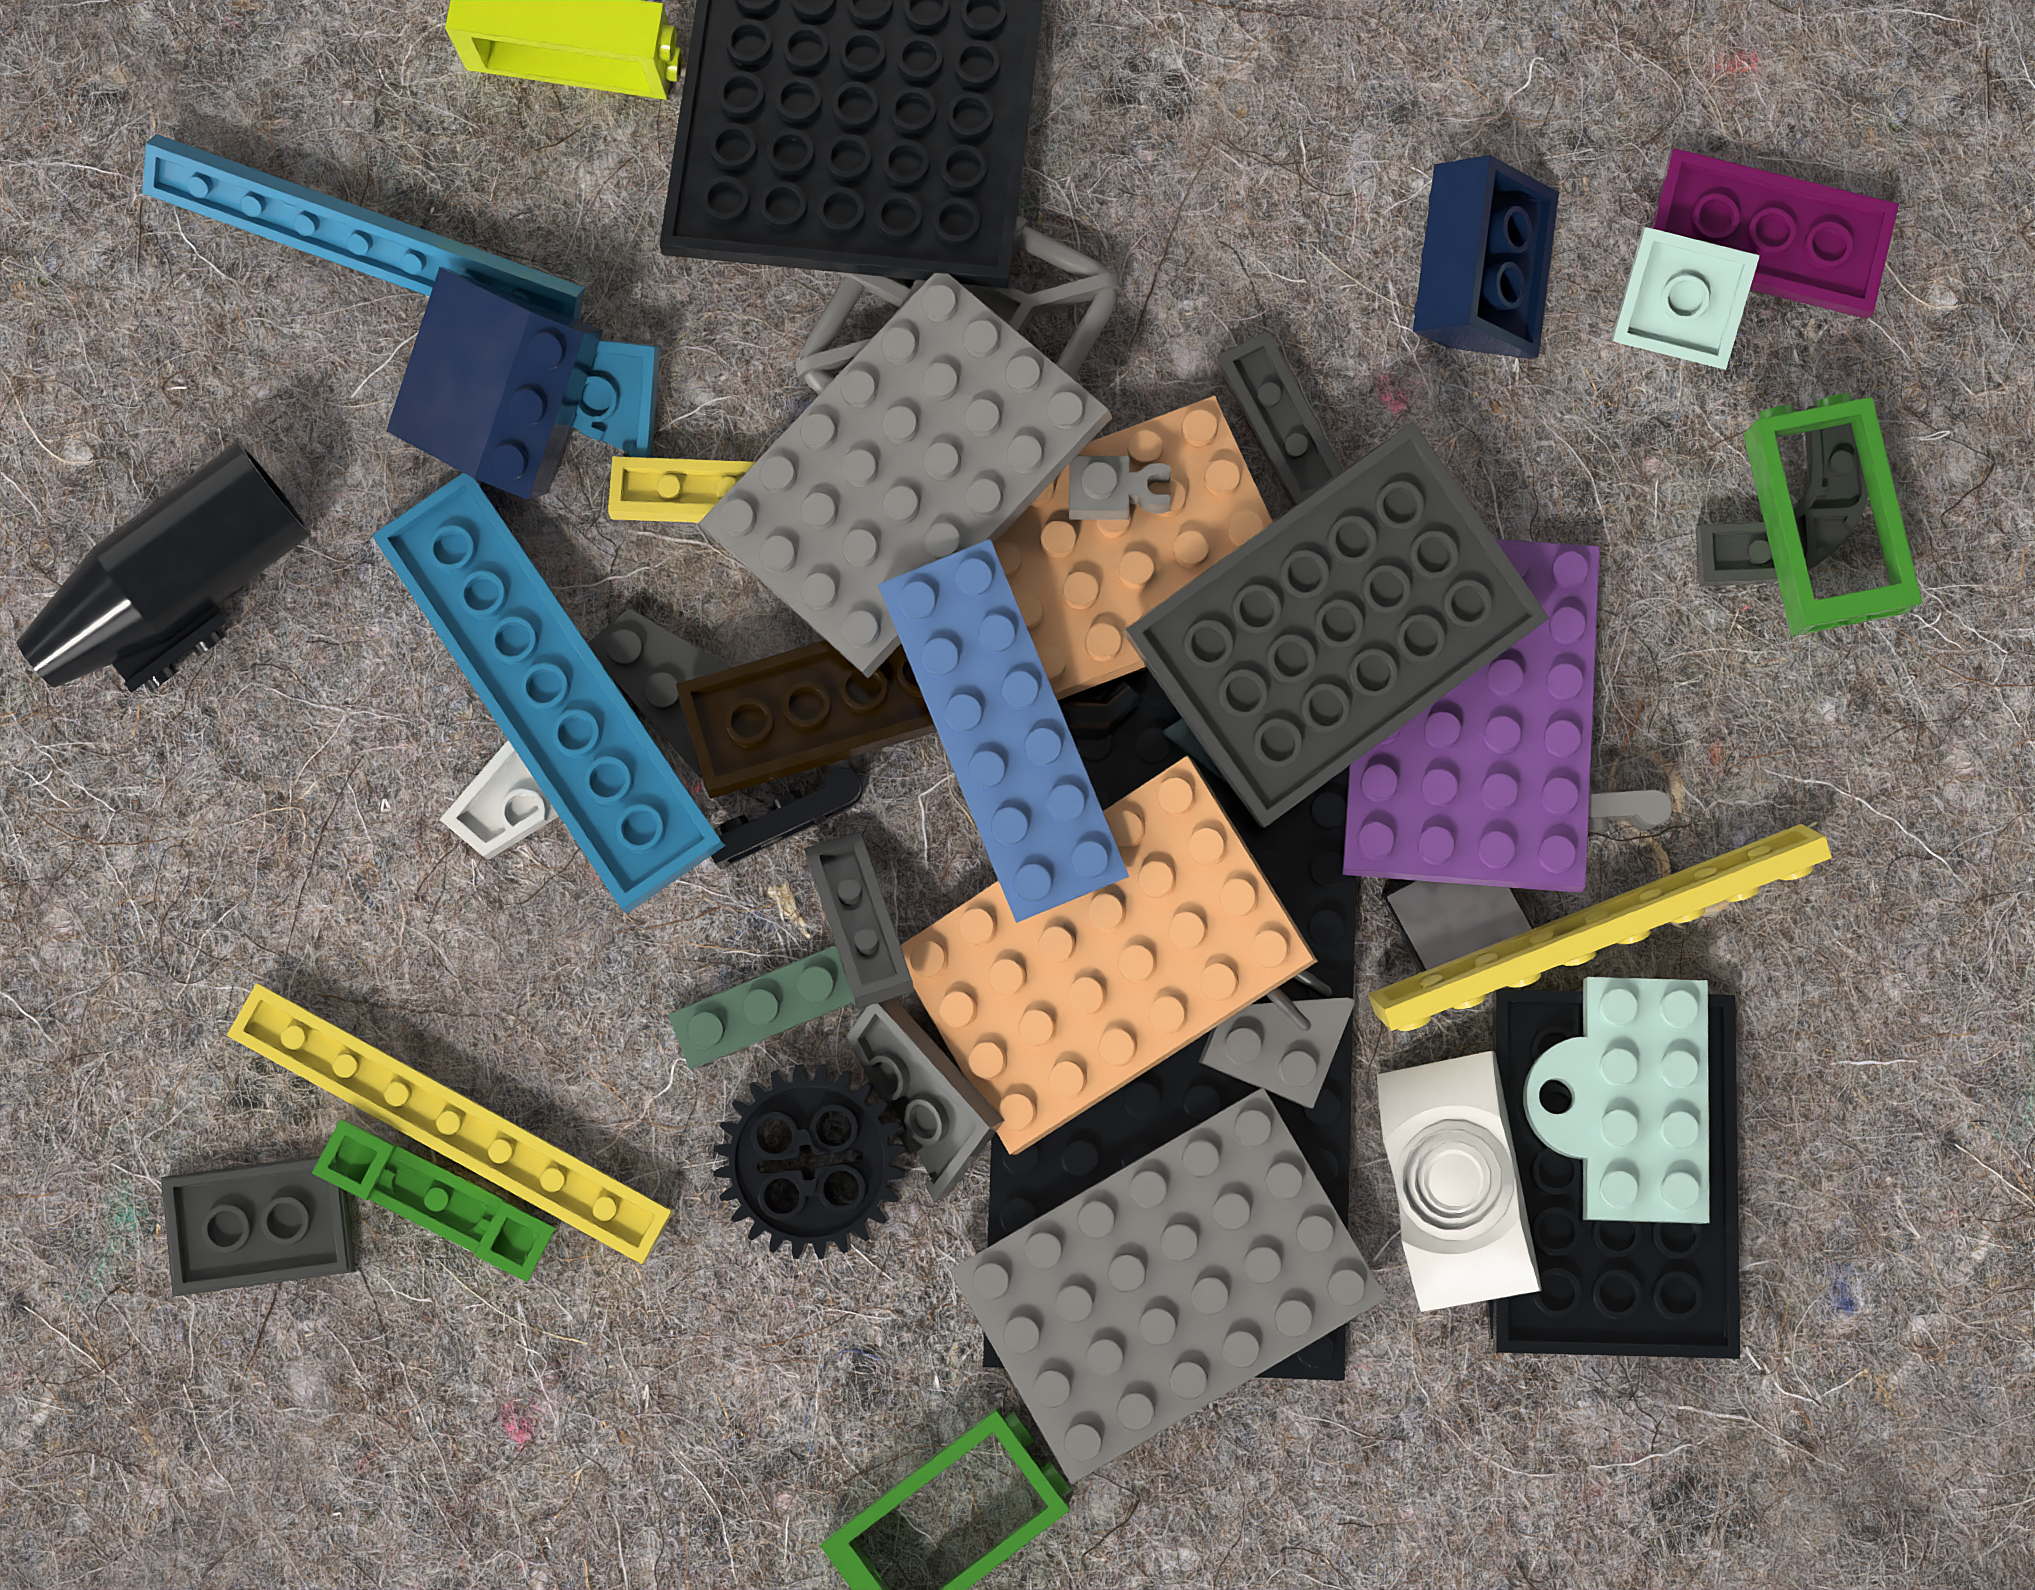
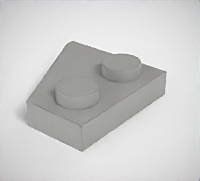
[1199,997,1355,1108]

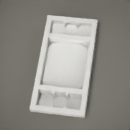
[1377,1051,1542,1312]

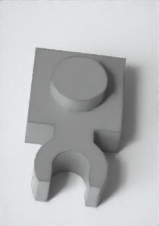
[1069,455,1171,520]

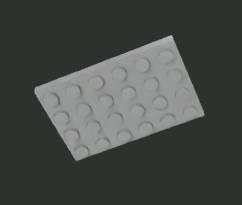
[699,273,1112,678]
[949,1088,1387,1485]

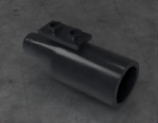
[16,441,312,693]

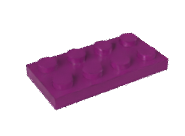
[1651,148,1899,319]

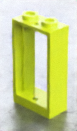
[445,0,684,100]

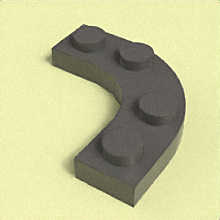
[1695,406,1868,587]

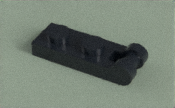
[711,767,864,870]

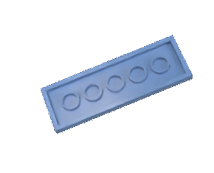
[878,539,1129,923]

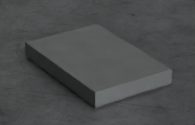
[161,1155,356,1297]

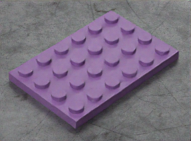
[1342,539,1600,893]

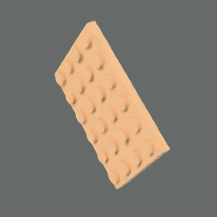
[993,396,1273,700]
[900,756,1317,1155]

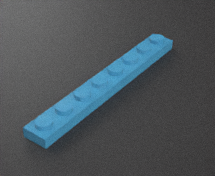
[142,134,585,320]

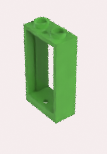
[1743,393,1923,637]
[820,1407,1072,1590]

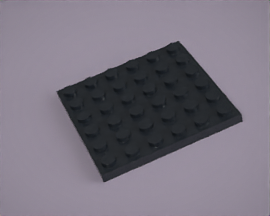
[659,0,1044,289]

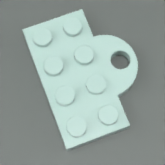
[1523,977,1709,1224]

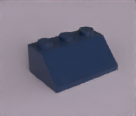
[1413,155,1559,359]

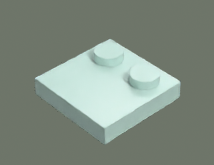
[1611,226,1759,370]

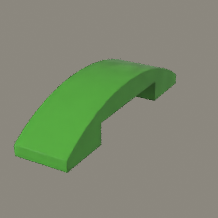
[312,1119,556,1282]

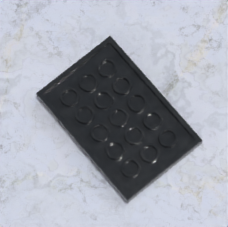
[1493,989,1740,1359]

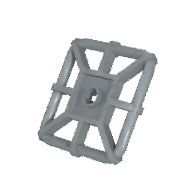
[795,215,1122,395]

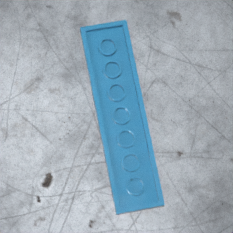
[371,473,726,914]

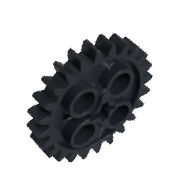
[713,1064,909,1259]

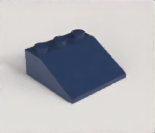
[386,267,603,500]

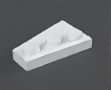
[439,740,559,860]

